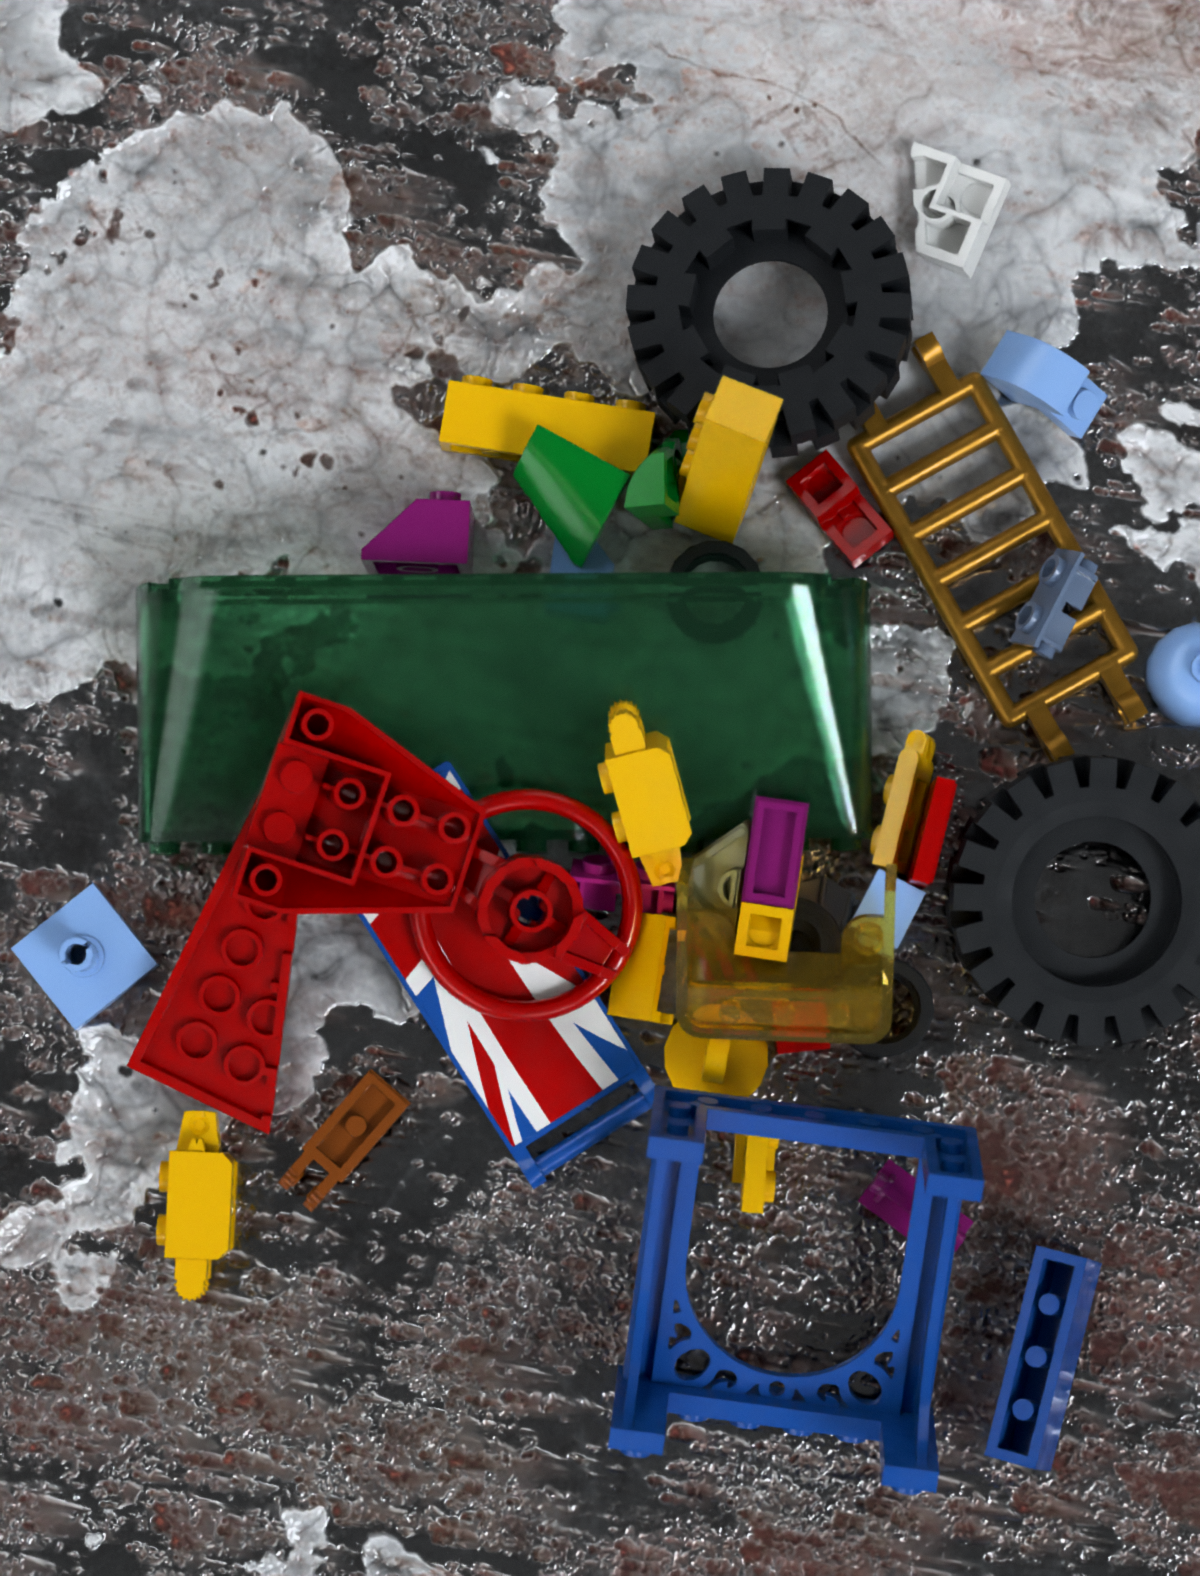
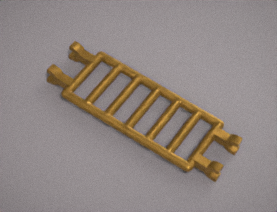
[846,332,1148,763]

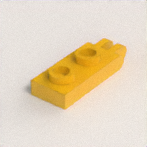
[870,730,936,876]

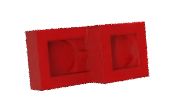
[785,450,895,569]

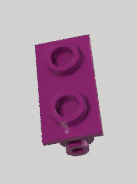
[857,1158,974,1253]

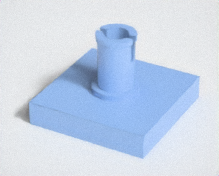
[11,883,160,1030]

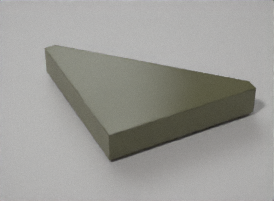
[675,818,752,953]

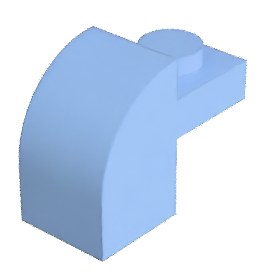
[980,330,1108,439]

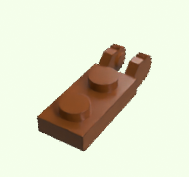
[278,1069,412,1212]

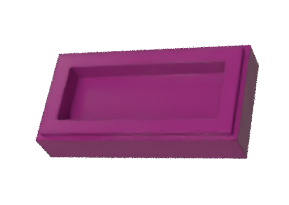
[741,795,810,909]

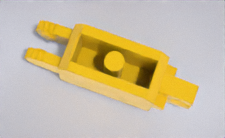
[597,699,692,887]
[156,1110,238,1301]

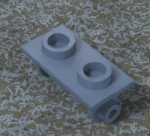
[1010,548,1099,660]

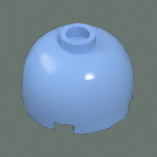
[1145,622,1200,727]

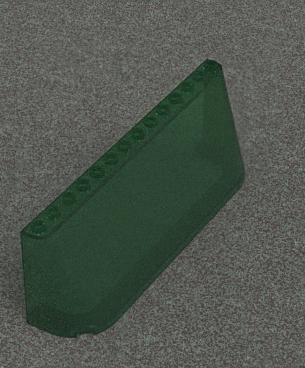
[135,572,872,855]

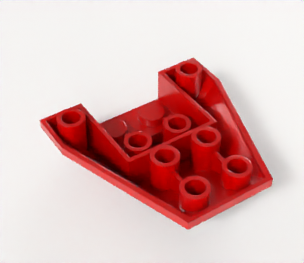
[230,690,487,914]

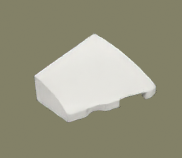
[911,142,1011,279]

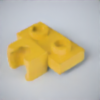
[731,1133,779,1214]

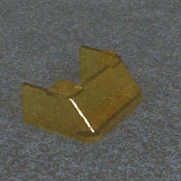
[676,857,897,1044]

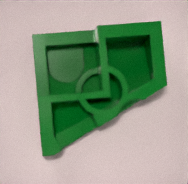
[513,425,630,569]
[624,428,690,530]

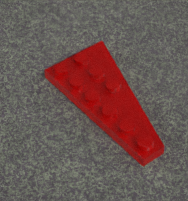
[127,790,299,1135]

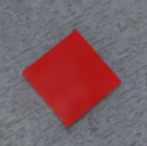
[905,776,957,890]

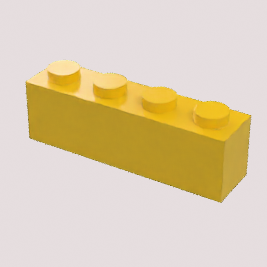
[439,375,655,480]
[674,376,783,544]

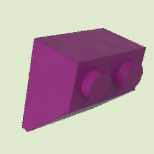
[361,491,475,579]

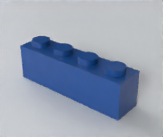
[984,1245,1102,1471]

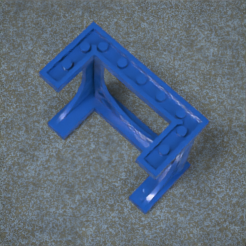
[608,1085,984,1495]

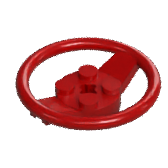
[410,789,643,1022]

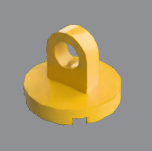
[664,1004,768,1097]

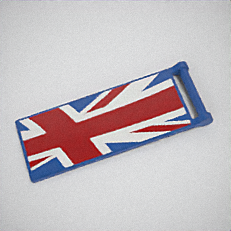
[358,761,655,1189]

